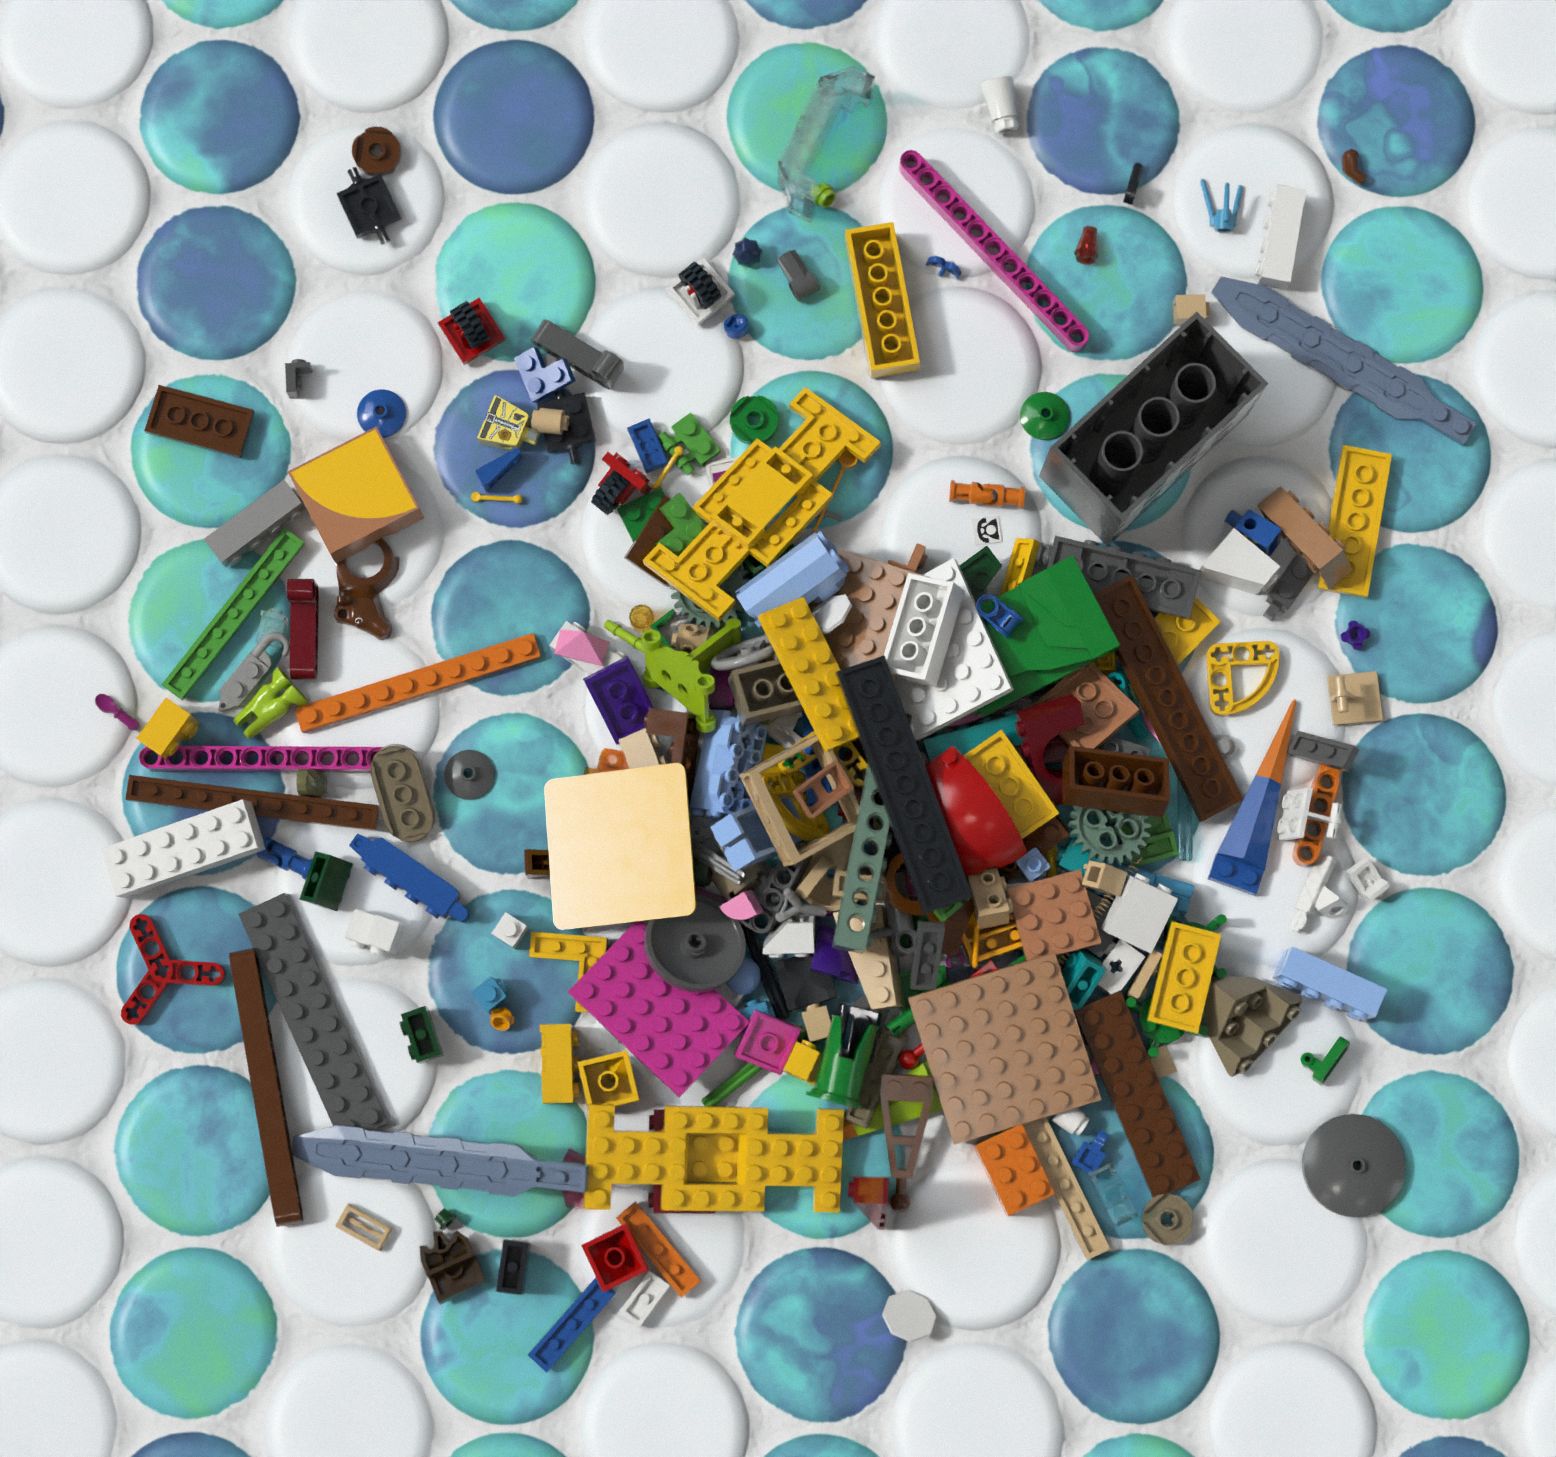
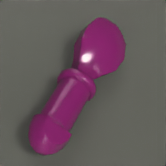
[95,694,139,731]

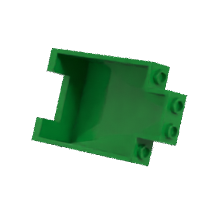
[974,555,1120,719]

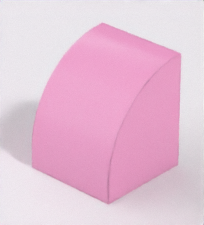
[719,890,764,920]

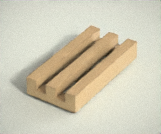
[335,1204,393,1251]

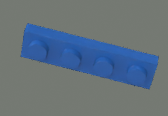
[528,1278,616,1373]

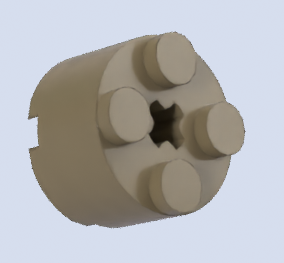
[711,862,770,902]

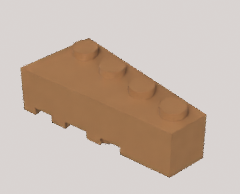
[1258,486,1352,590]

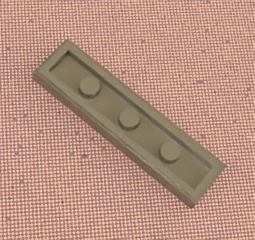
[844,1027,908,1129]

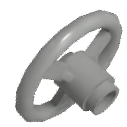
[711,635,776,671]

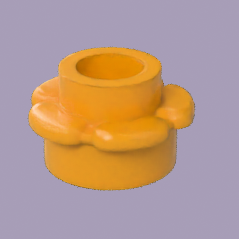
[490,1007,515,1031]

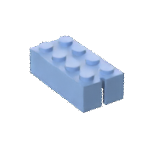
[710,797,805,872]
[1273,947,1387,1022]

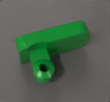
[1301,1036,1350,1086]

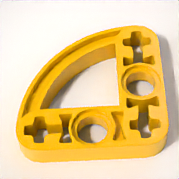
[1205,641,1279,716]
[762,771,830,842]

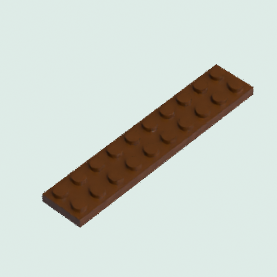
[1093,575,1243,822]

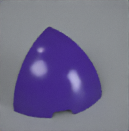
[810,924,859,984]

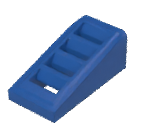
[475,448,523,492]

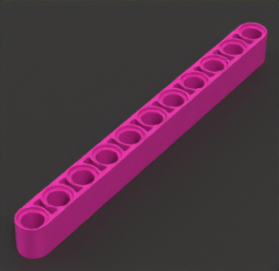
[899,150,1089,353]
[139,746,383,773]

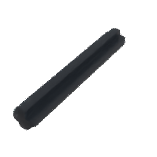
[743,927,790,1020]

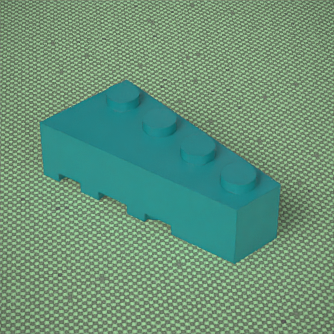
[924,710,1022,761]

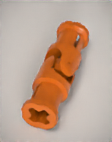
[949,480,1025,509]

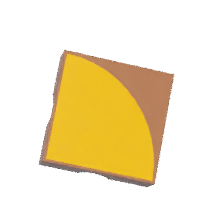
[288,426,424,563]

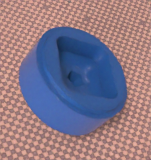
[724,314,749,339]

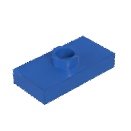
[627,418,669,474]

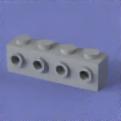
[204,480,305,567]

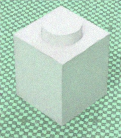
[492,912,529,949]

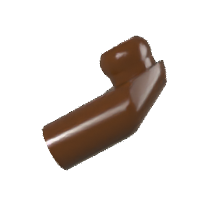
[1342,149,1367,185]

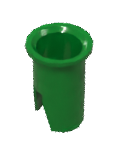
[805,1015,879,1110]

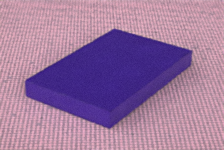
[583,656,654,745]

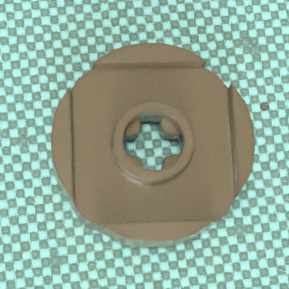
[1140,1194,1193,1245]

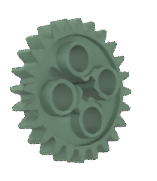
[670,563,750,630]
[1068,806,1151,866]

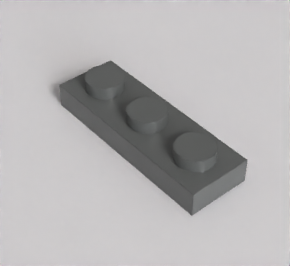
[1287,731,1359,772]
[910,921,945,990]

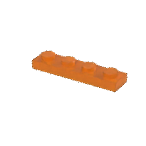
[616,1201,701,1298]

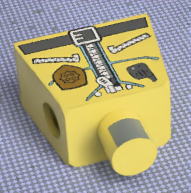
[477,395,540,450]

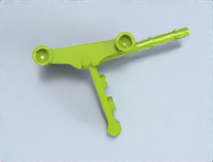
[604,618,742,733]

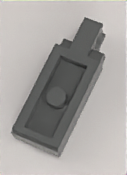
[1263,555,1314,621]

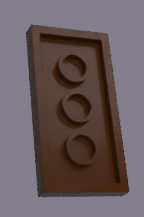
[144,385,255,459]

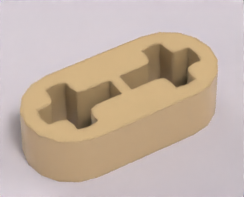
[795,855,834,901]

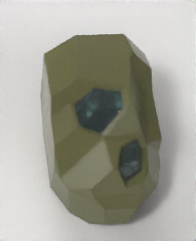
[296,769,327,798]

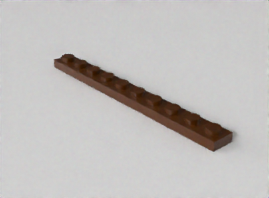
[125,775,380,831]

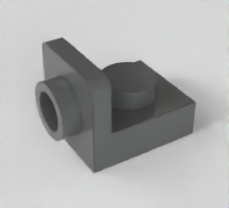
[285,359,313,398]

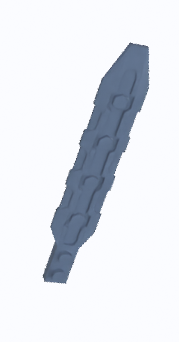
[1211,276,1477,446]
[292,1125,589,1196]

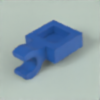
[1071,1129,1109,1176]

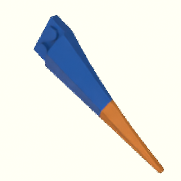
[1207,699,1296,896]

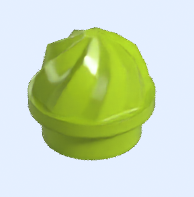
[811,183,836,208]

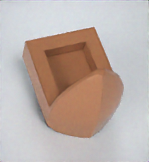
[887,543,928,573]

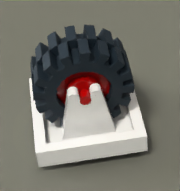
[666,257,735,326]

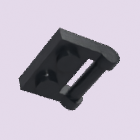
[837,1003,883,1063]

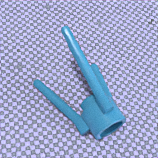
[1200,179,1243,232]

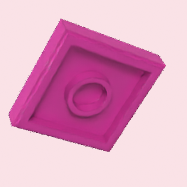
[734,1009,802,1075]

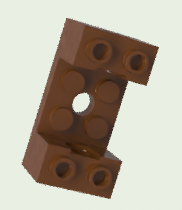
[644,708,700,807]

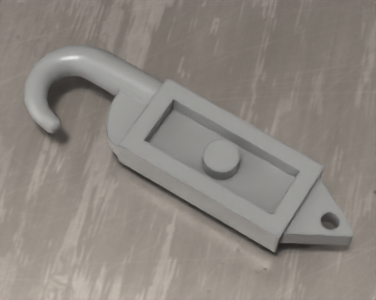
[218,632,290,711]

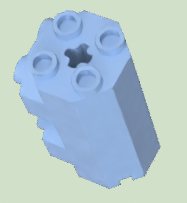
[735,531,850,634]
[689,710,767,822]

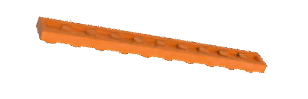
[294,633,541,733]

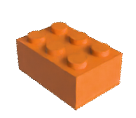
[973,1123,1055,1216]

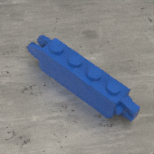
[349,833,470,923]

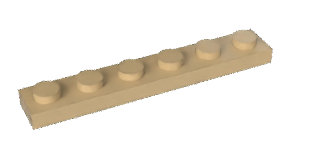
[1022,1117,1110,1260]

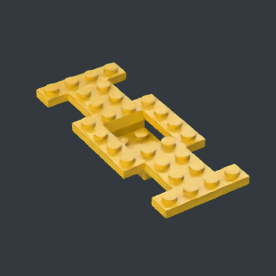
[643,387,881,622]
[584,1104,844,1212]

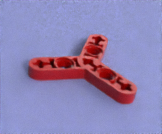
[121,914,226,1025]

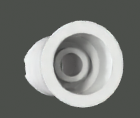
[980,76,1018,134]

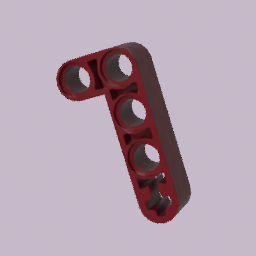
[287,579,319,680]

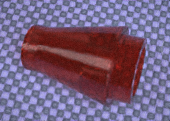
[1074,226,1099,265]

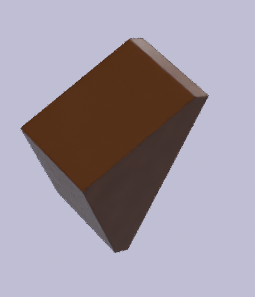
[524,849,550,879]

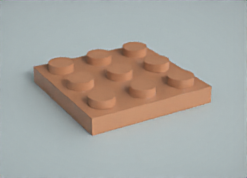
[1032,663,1140,749]
[1007,869,1102,961]

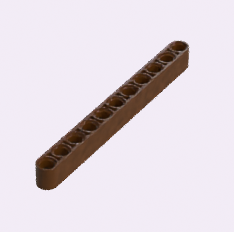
[229,948,303,1227]

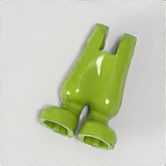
[233,667,309,740]

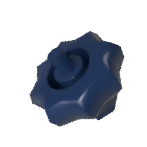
[732,237,763,268]

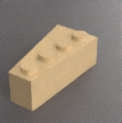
[833,904,904,1011]

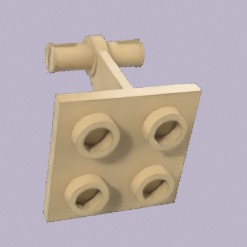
[1327,671,1383,726]

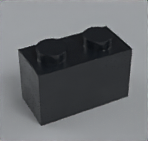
[496,1239,531,1295]

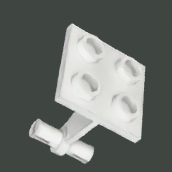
[1277,788,1343,841]

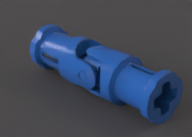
[255,837,313,880]

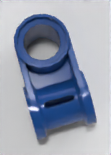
[976,594,1025,639]

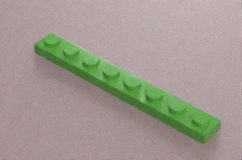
[161,527,305,701]

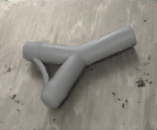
[775,888,827,922]

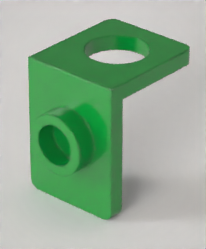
[650,609,676,649]

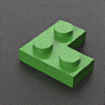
[655,493,706,556]

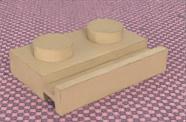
[1125,950,1163,1000]

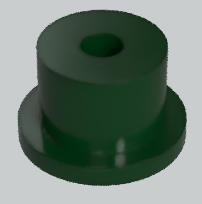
[434,1209,456,1231]

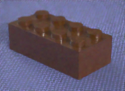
[1063,746,1170,818]

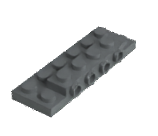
[1047,536,1201,620]

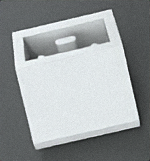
[763,913,816,958]

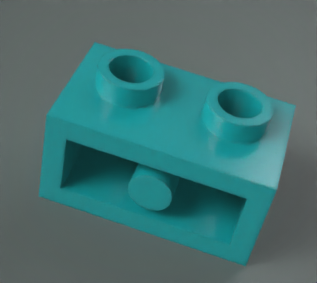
[1061,949,1107,1010]

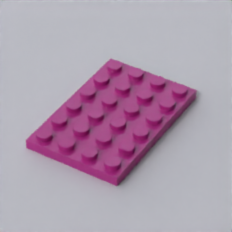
[568,921,750,1098]

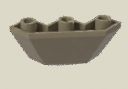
[1204,976,1304,1077]

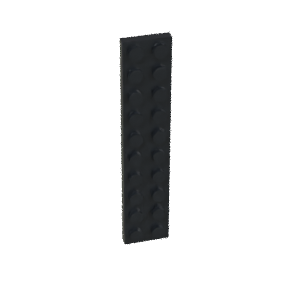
[835,655,973,915]

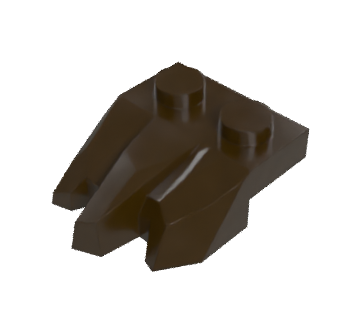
[419,1231,487,1305]

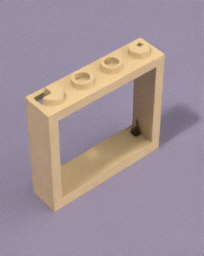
[739,734,860,866]

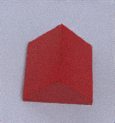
[581,1223,649,1292]

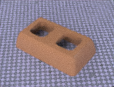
[793,760,854,818]

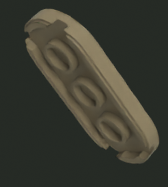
[370,744,435,843]

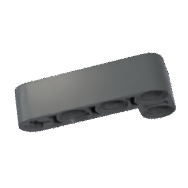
[530,319,624,390]
[738,842,813,933]

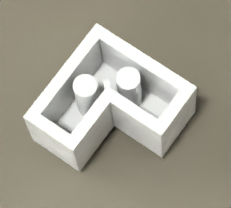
[344,909,405,958]

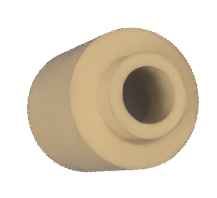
[531,408,569,435]

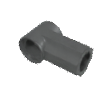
[777,249,820,302]

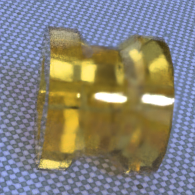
[629,604,655,632]

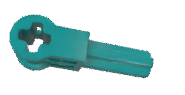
[1107,667,1148,739]

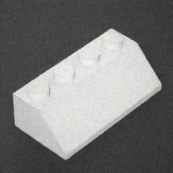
[884,573,964,687]

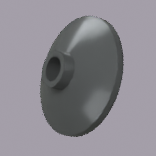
[444,750,494,800]

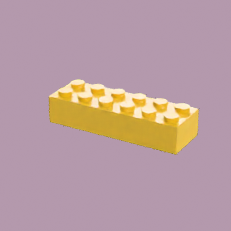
[844,222,920,379]

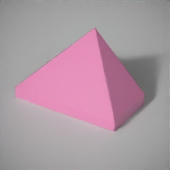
[554,630,609,666]

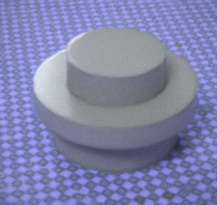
[1213,735,1235,760]

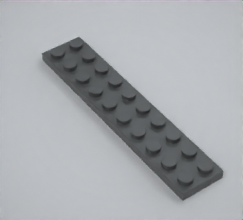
[238,893,389,1131]

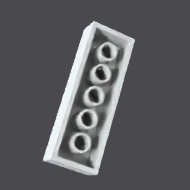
[101,799,265,898]

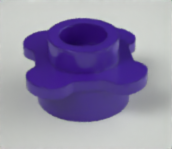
[1340,621,1370,650]

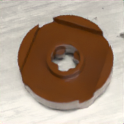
[352,127,402,176]

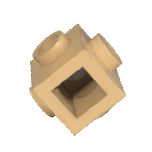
[671,623,710,654]

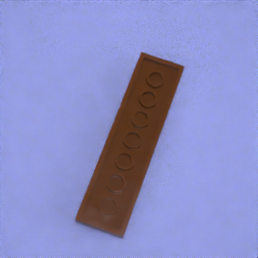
[1073,990,1201,1197]

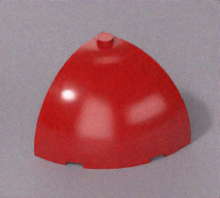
[888,746,1027,876]

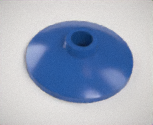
[357,389,406,438]

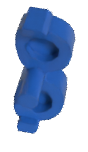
[925,256,962,280]

